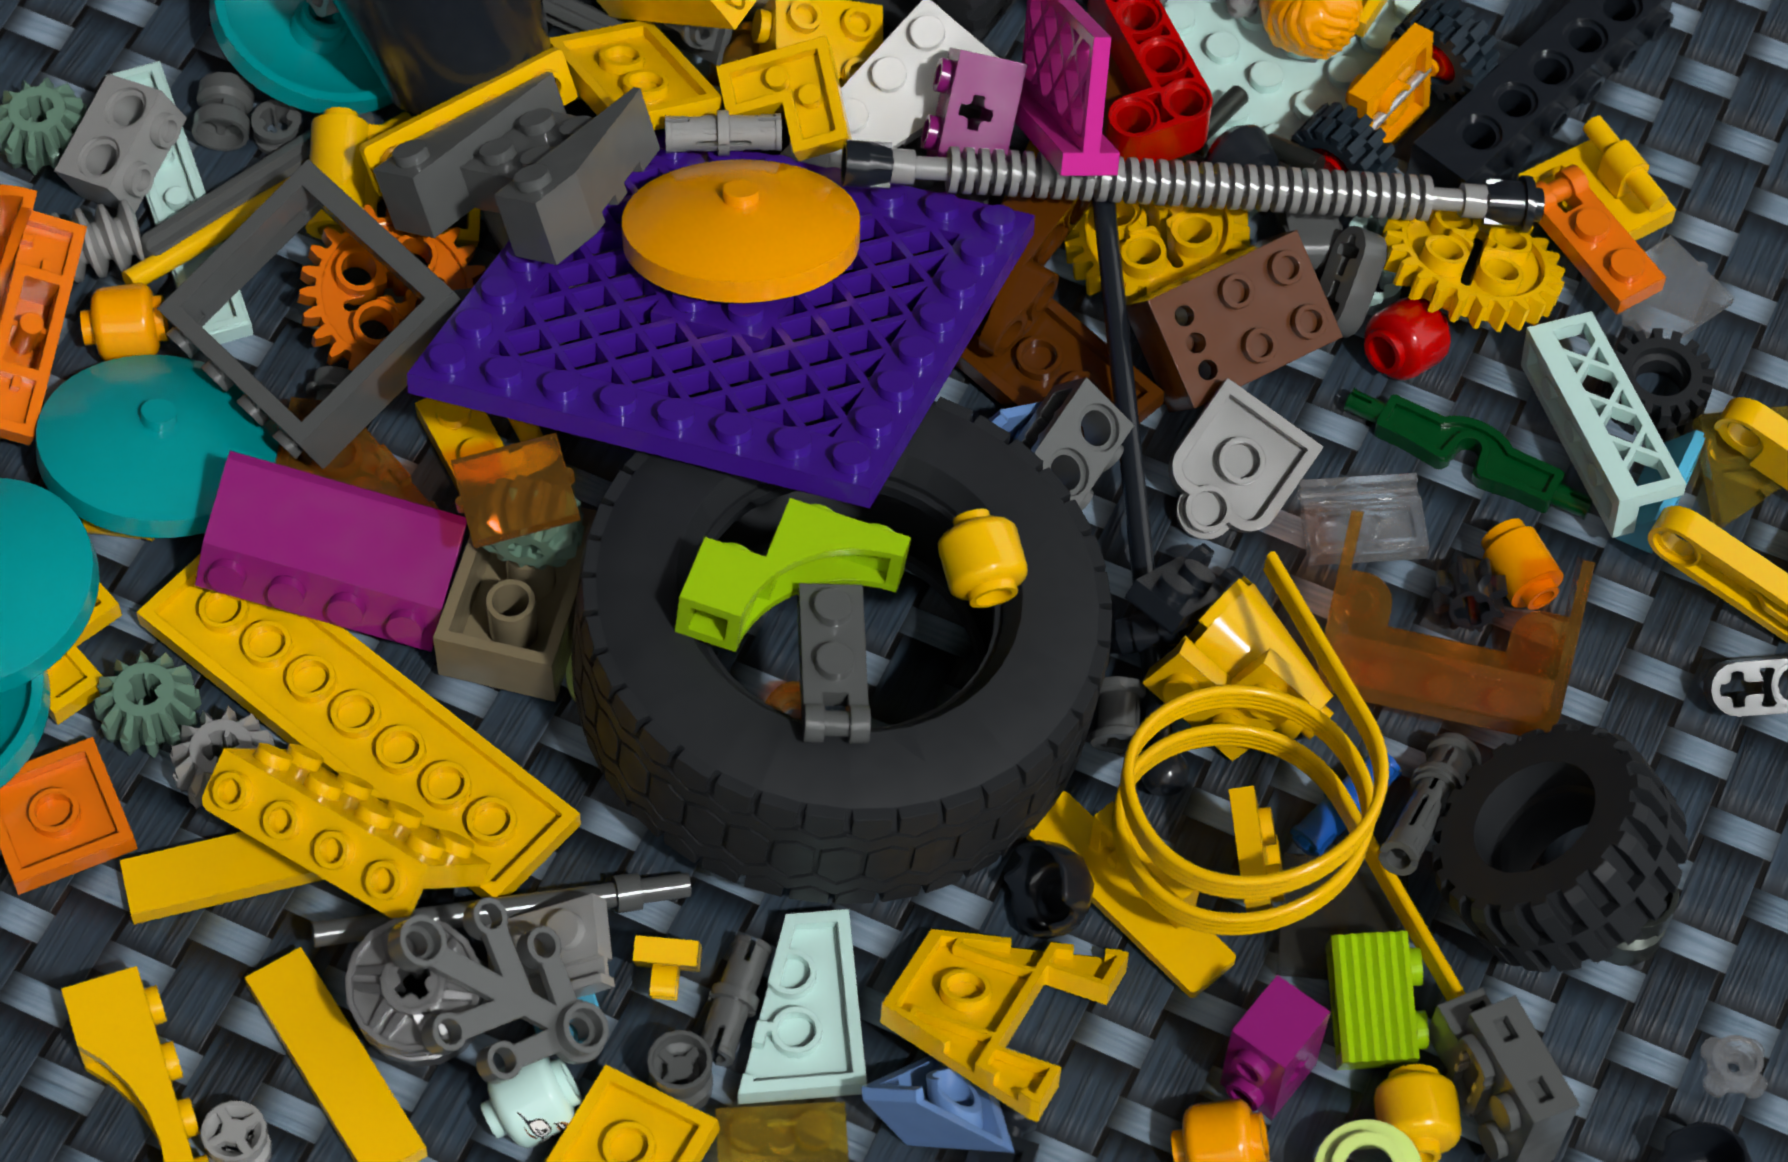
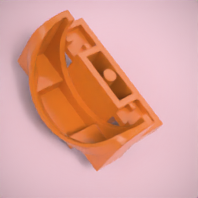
[0,184,87,446]

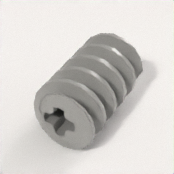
[50,199,145,283]

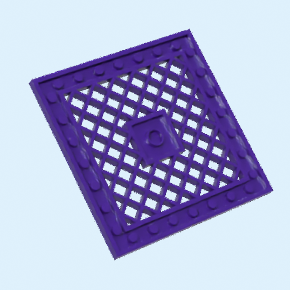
[407,130,1035,508]

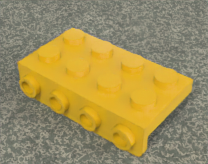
[202,743,491,919]

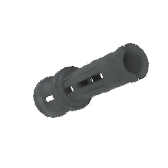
[1379,732,1481,876]

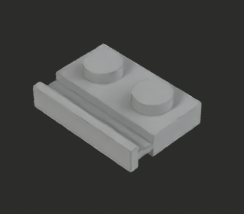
[485,893,615,1002]

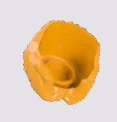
[1259,0,1363,60]

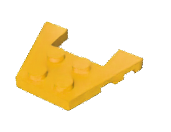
[880,929,1129,1122]

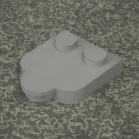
[1168,378,1324,540]

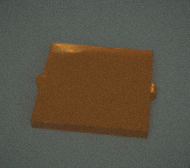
[451,433,581,549]

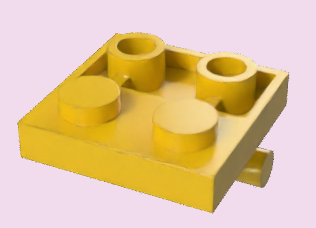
[1517,116,1676,241]

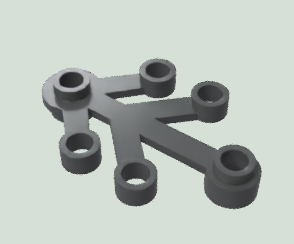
[387,897,609,1084]

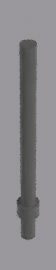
[311,872,692,947]

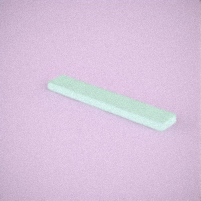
[105,61,254,344]

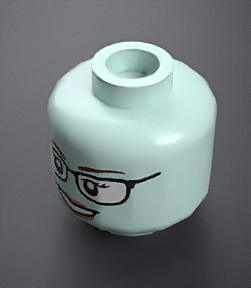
[481,1057,583,1148]

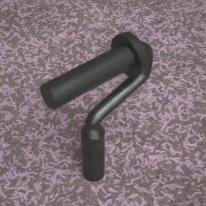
[1178,85,1326,172]

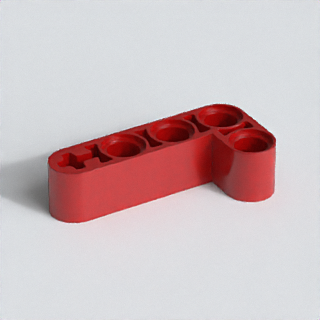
[1087,0,1213,165]

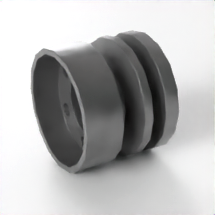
[345,917,488,1067]

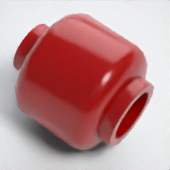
[1364,296,1451,381]

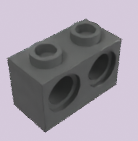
[1017,377,1134,510]

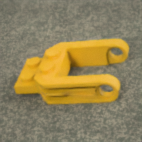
[1647,397,1788,643]

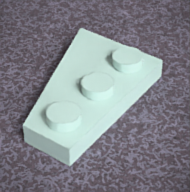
[738,909,867,1104]

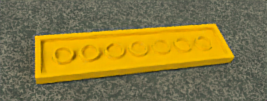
[136,553,581,898]

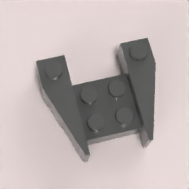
[373,72,660,265]

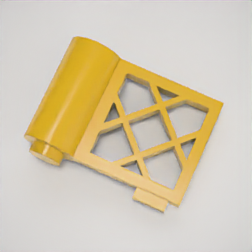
[306,107,481,247]

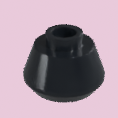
[1204,124,1278,170]

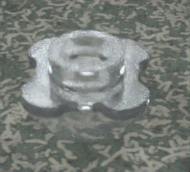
[1700,1035,1767,1099]

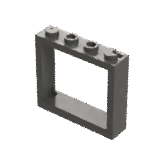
[157,159,462,469]

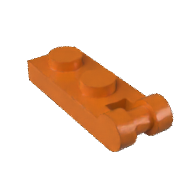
[1535,164,1666,315]

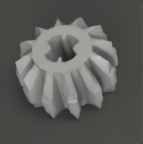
[170,706,275,809]

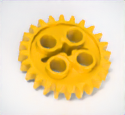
[1065,164,1250,304]
[1381,210,1565,332]

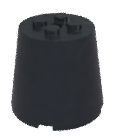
[332,0,551,114]

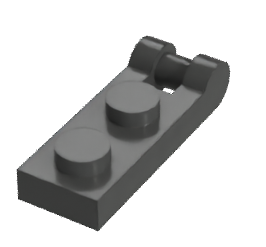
[797,583,871,744]

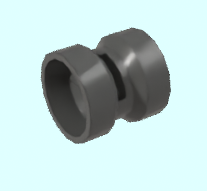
[192,72,255,151]
[647,1030,713,1110]

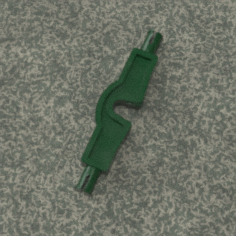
[1344,388,1593,520]

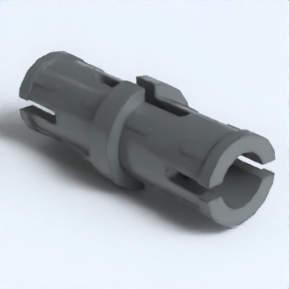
[700,935,773,1067]

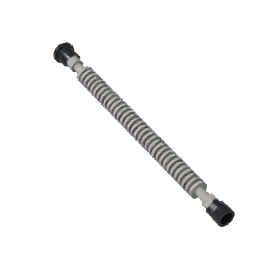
[841,139,1545,233]

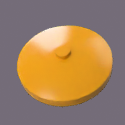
[622,159,860,303]

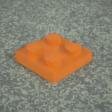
[0,737,138,895]

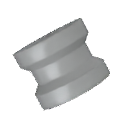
[201,1101,272,1162]

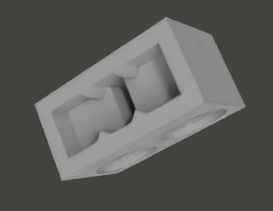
[54,74,187,213]

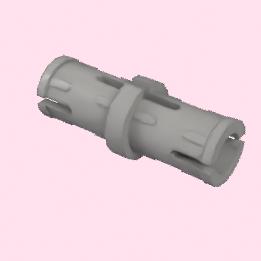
[665,110,782,156]

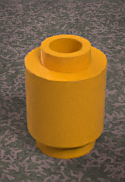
[1481,518,1564,610]

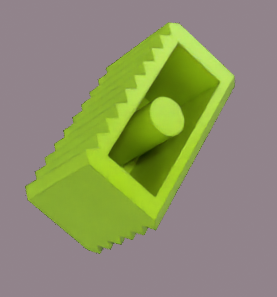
[1326,930,1429,1071]

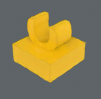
[633,935,702,1001]

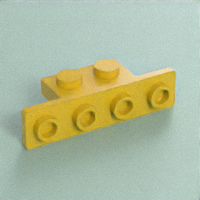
[359,47,578,197]
[1026,791,1236,998]

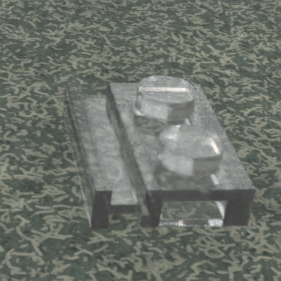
[1297,473,1430,566]

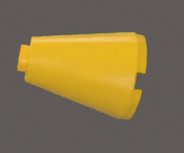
[1177,576,1334,740]

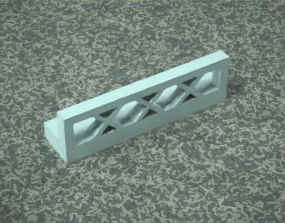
[1521,311,1686,538]

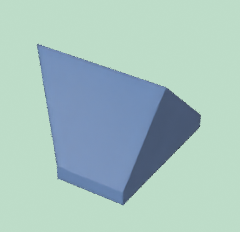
[861,1055,1015,1153]

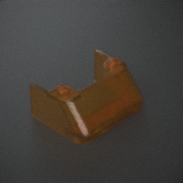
[1318,508,1595,736]

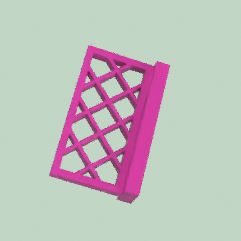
[1015,0,1120,176]

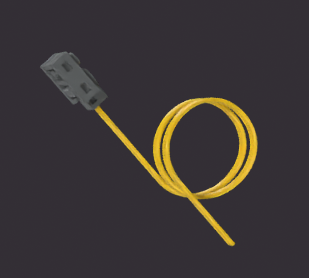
[1112,551,1580,1162]

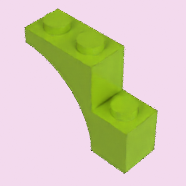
[675,498,911,652]

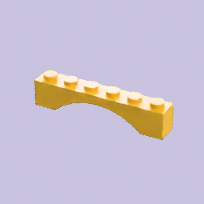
[61,966,209,1162]

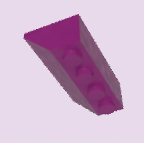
[195,451,468,652]

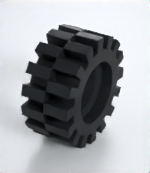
[1601,328,1715,441]

